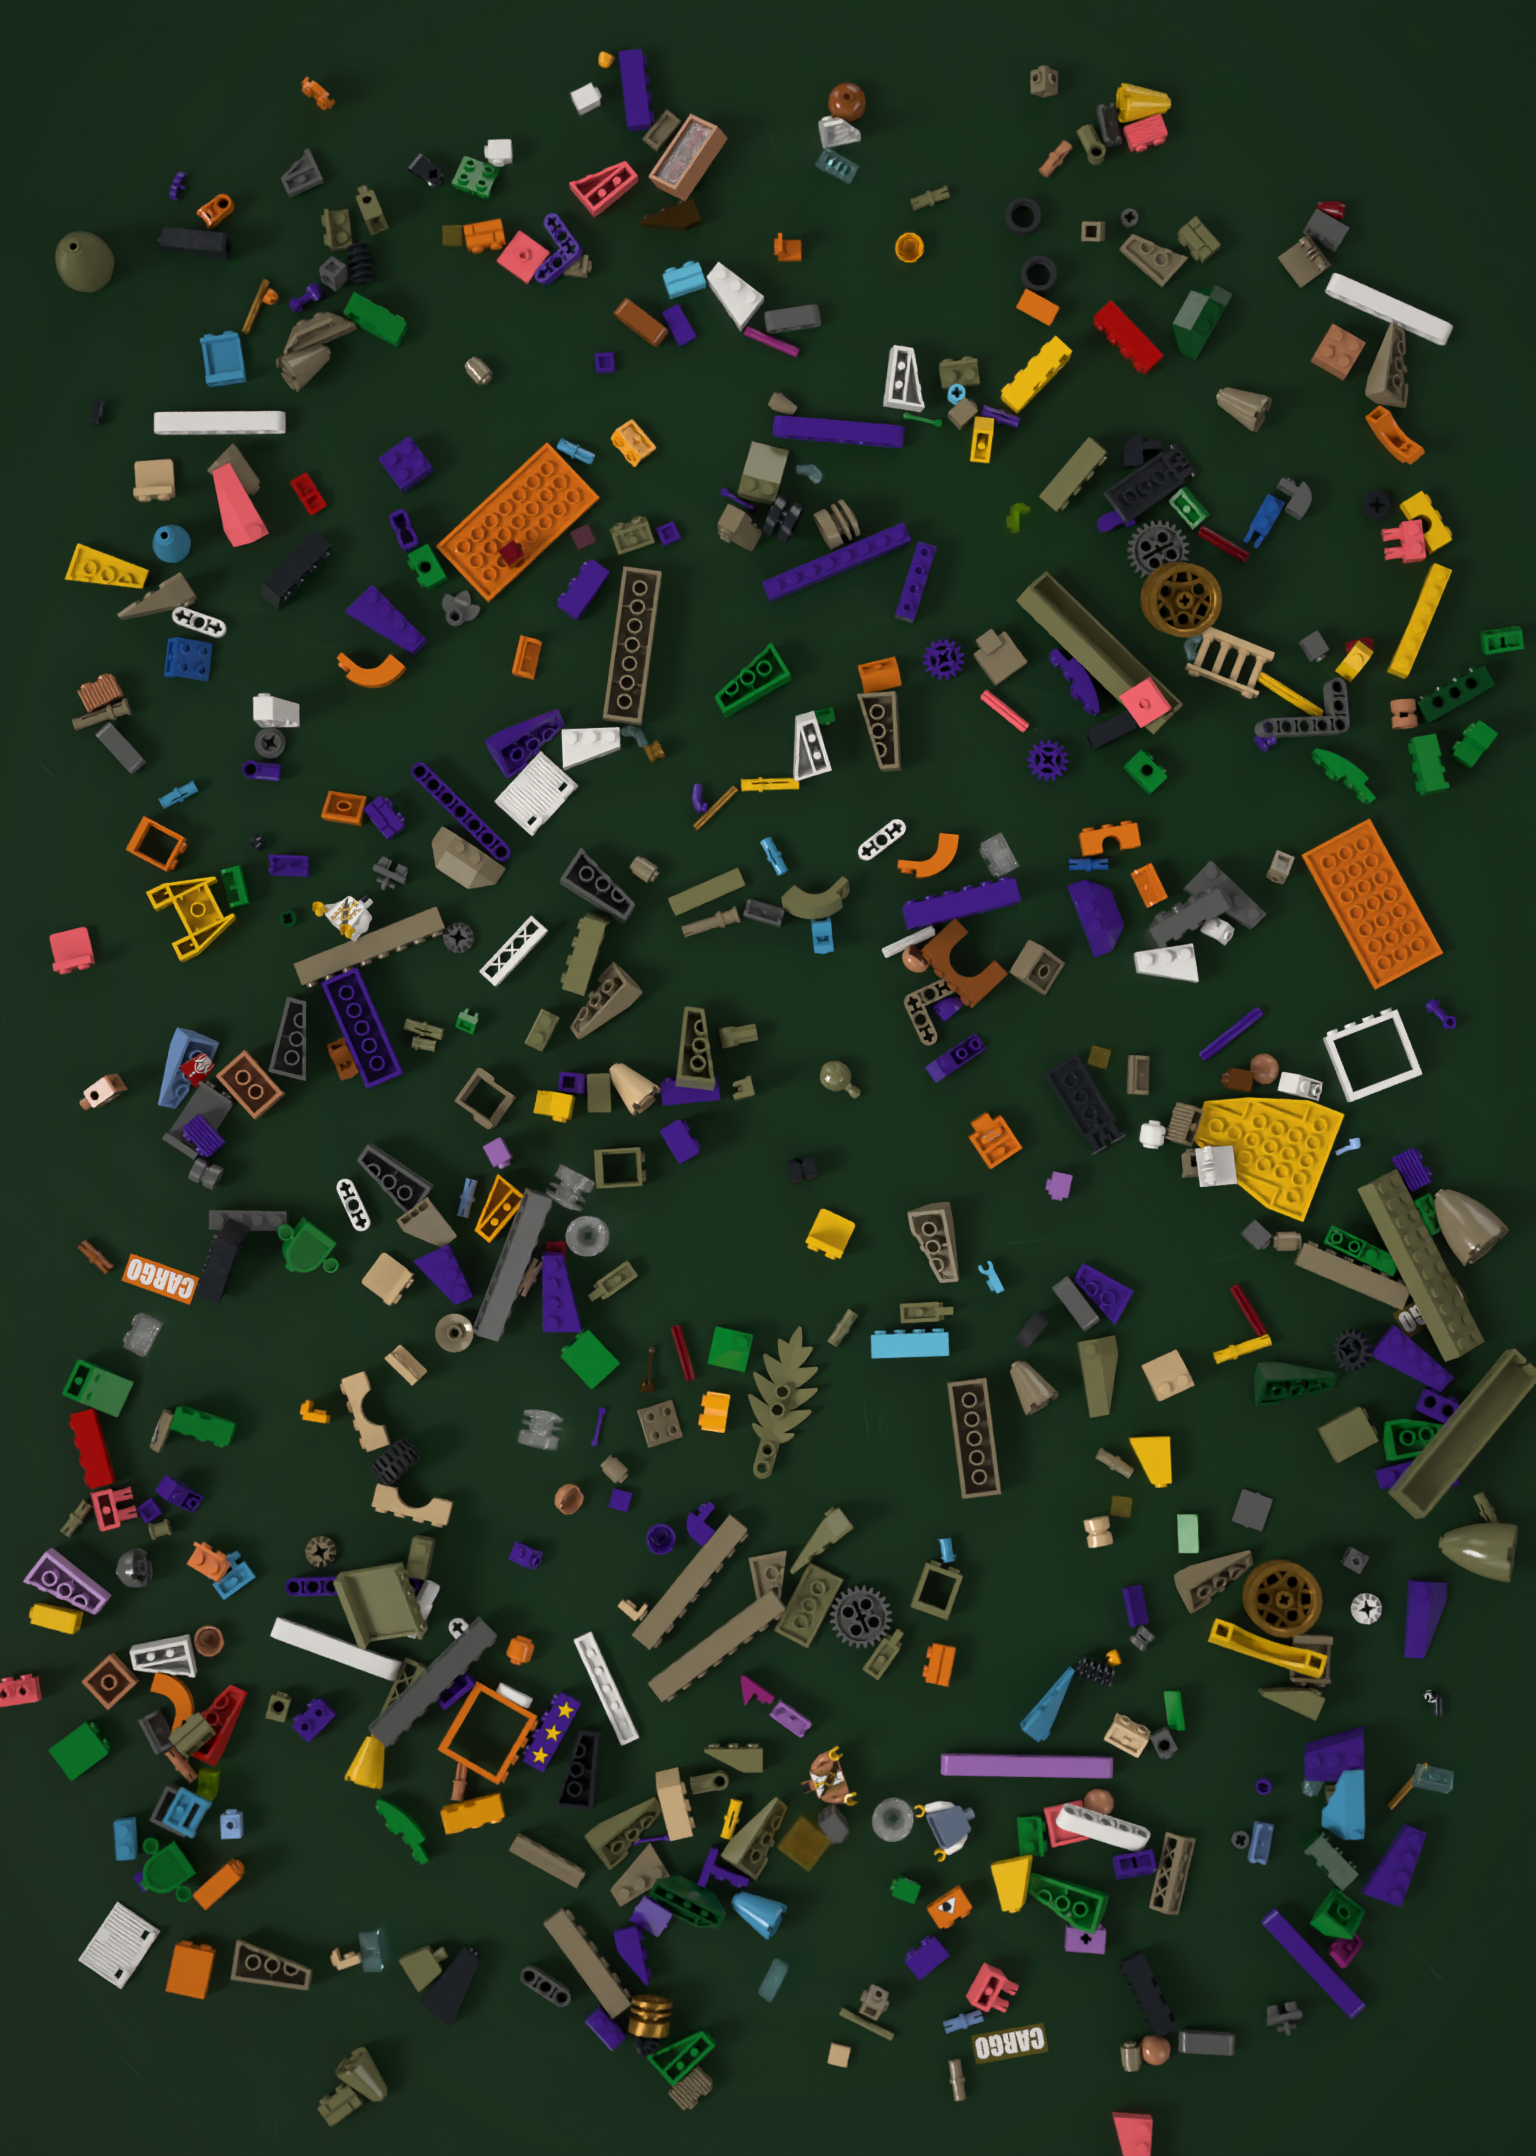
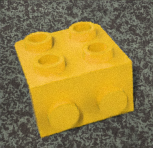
[805,1209,855,1260]

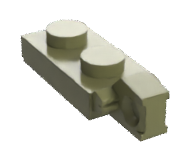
[588,1260,638,1302]
[900,1302,954,1323]
[862,1628,904,1680]

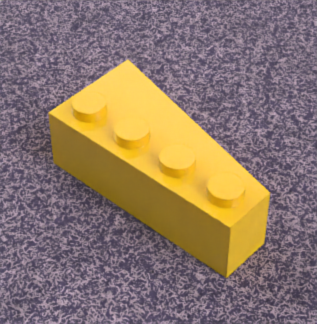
[1001,336,1072,414]

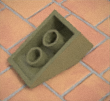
[738,441,789,506]
[1258,1686,1325,1720]

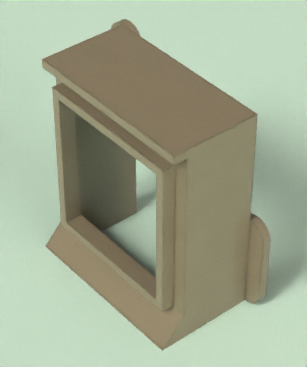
[455,1068,516,1129]

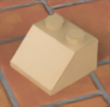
[1141,1350,1194,1401]

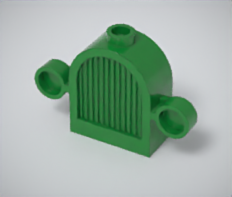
[277,1217,338,1273]
[140,1838,196,1902]

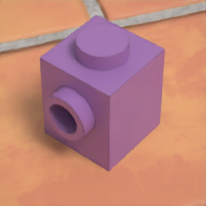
[1045,1171,1072,1201]

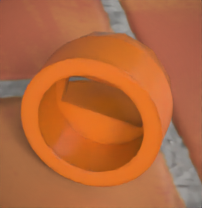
[262,288,278,305]

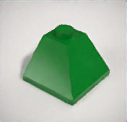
[708,1326,753,1372]
[1310,1887,1366,1939]

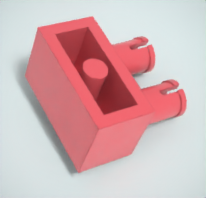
[1382,520,1426,563]
[90,1487,137,1531]
[0,1674,41,1707]
[966,1962,1018,2013]

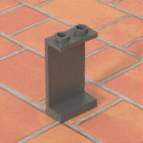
[162,1080,235,1160]

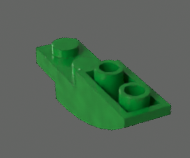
[1311,748,1376,805]
[1323,1226,1397,1277]
[375,1797,430,1865]

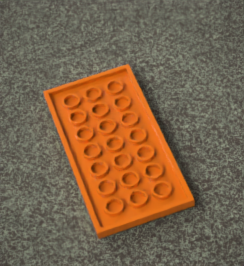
[436,443,600,603]
[1301,818,1443,990]

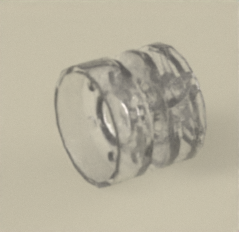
[546,1164,596,1212]
[566,1216,610,1257]
[518,1409,564,1451]
[872,1797,914,1842]

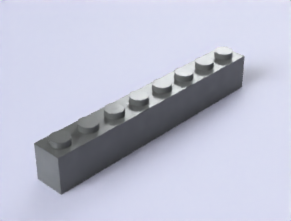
[473,1188,552,1342]
[368,1616,497,1747]

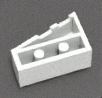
[707,262,764,331]
[883,345,925,412]
[253,693,299,728]
[1134,944,1199,983]

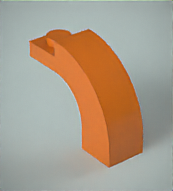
[1365,405,1425,465]
[337,652,406,688]
[897,833,959,879]
[151,1672,194,1737]

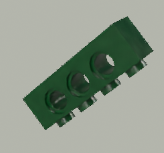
[1416,665,1495,725]

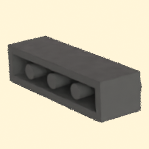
[209,1210,289,1231]
[818,1803,849,1844]

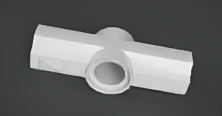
[408,1579,440,1639]

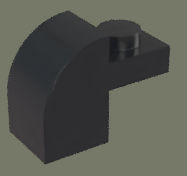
[1122,434,1161,470]

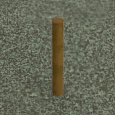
[241,279,270,335]
[693,786,738,831]
[1387,1762,1431,1810]

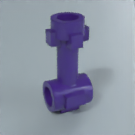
[288,283,324,313]
[1425,998,1456,1029]

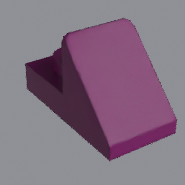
[741,1673,774,1705]
[1329,1933,1364,1968]

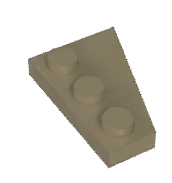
[1119,234,1188,287]

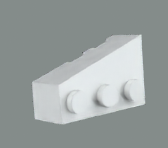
[793,711,832,781]
[562,727,621,771]
[130,1634,197,1677]

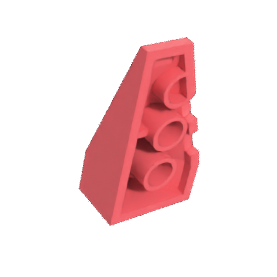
[212,463,269,547]

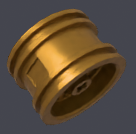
[1141,562,1222,638]
[1242,1559,1322,1638]

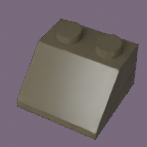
[1009,940,1065,995]

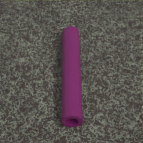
[744,326,800,357]

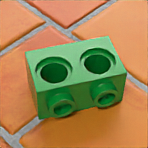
[1480,626,1524,655]

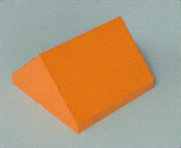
[321,791,367,826]

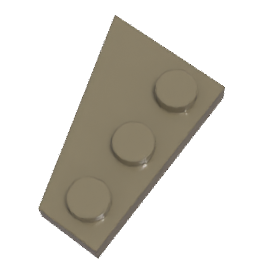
[749,1550,787,1600]
[610,1843,670,1907]

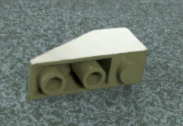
[704,1743,763,1773]

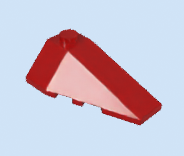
[192,1685,248,1767]

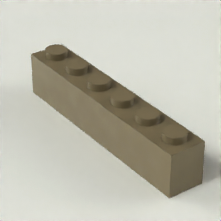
[1294,1241,1410,1310]
[544,1907,632,2019]

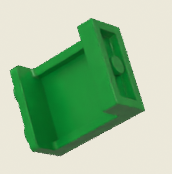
[561,1329,620,1390]
[48,1720,112,1781]

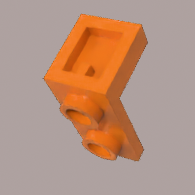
[774,233,801,261]

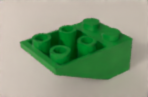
[62,1358,134,1417]

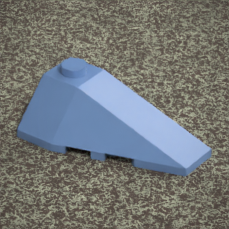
[158,1027,219,1109]

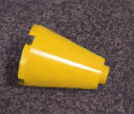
[1116,83,1171,122]
[344,1734,385,1790]

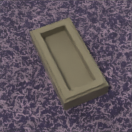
[643,110,682,152]

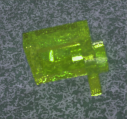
[1007,503,1030,533]
[195,1768,220,1800]

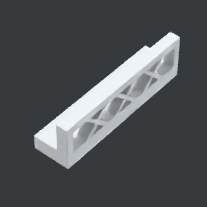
[479,916,548,987]

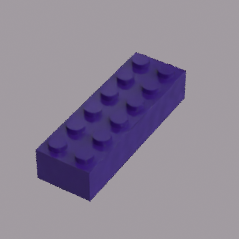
[902,876,1021,931]
[321,967,404,1089]

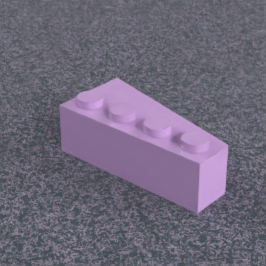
[23,1548,112,1615]

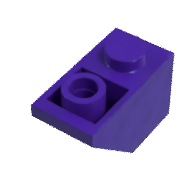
[558,1072,587,1094]
[155,1475,204,1514]

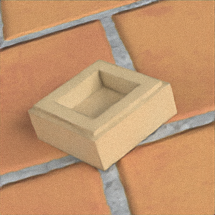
[827,2043,851,2067]

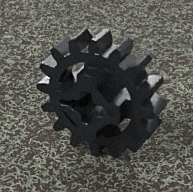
[1332,1329,1373,1371]

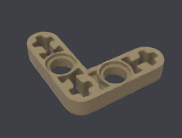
[904,979,953,1046]

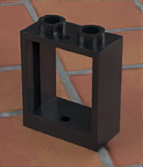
[1084,711,1138,753]

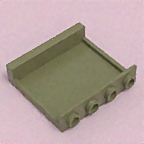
[333,1563,427,1649]

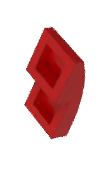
[290,472,327,515]

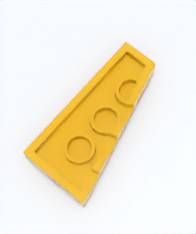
[65,543,150,589]

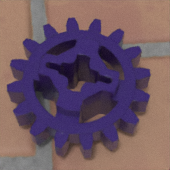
[923,639,964,680]
[1027,740,1069,782]

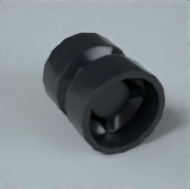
[787,1154,819,1185]

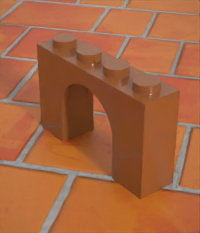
[919,919,1007,1008]

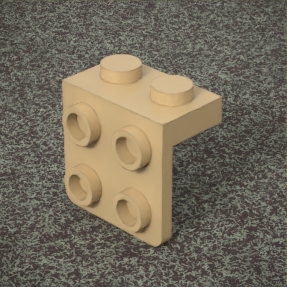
[133,459,175,502]
[362,1253,414,1306]

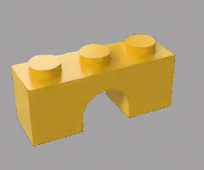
[1400,491,1452,554]

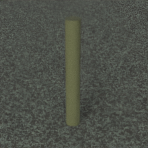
[839,2008,894,2041]

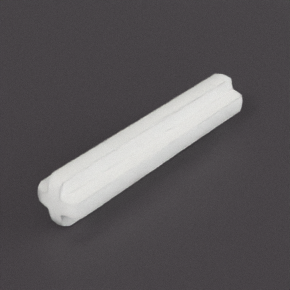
[882,926,936,958]

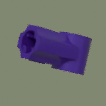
[242,760,281,782]

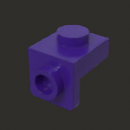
[508,1541,543,1570]

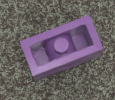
[483,1138,513,1169]
[1064,1924,1106,1954]

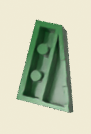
[170,1405,237,1448]

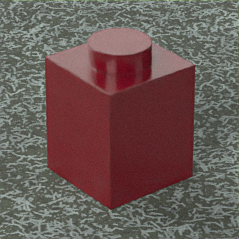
[498,539,526,570]

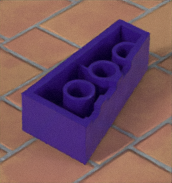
[1361,1823,1427,1907]

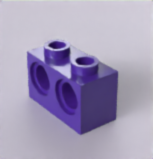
[1414,1387,1460,1424]
[1112,1850,1157,1880]

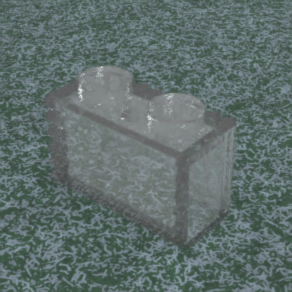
[979,833,1019,878]
[123,1312,164,1357]

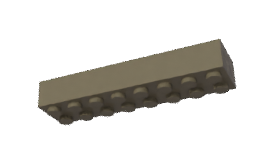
[603,566,662,726]

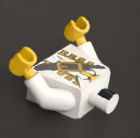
[312,895,373,942]

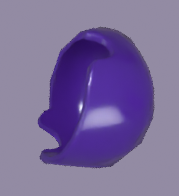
[646,1523,676,1555]

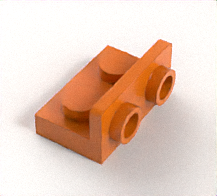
[187,1542,232,1583]

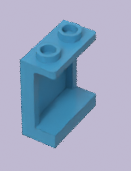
[200,331,247,387]

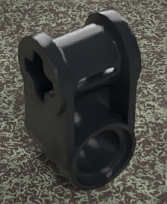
[407,153,444,188]

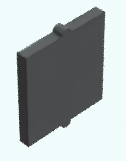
[1231,1489,1273,1531]

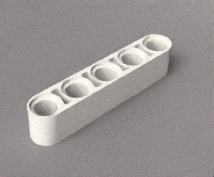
[1056,1804,1151,1852]

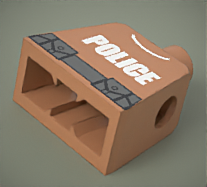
[80,1074,128,1110]

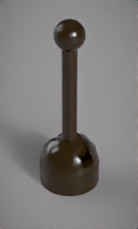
[639,1346,656,1393]

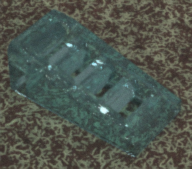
[815,147,859,184]

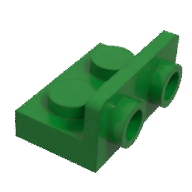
[1017,1815,1047,1857]

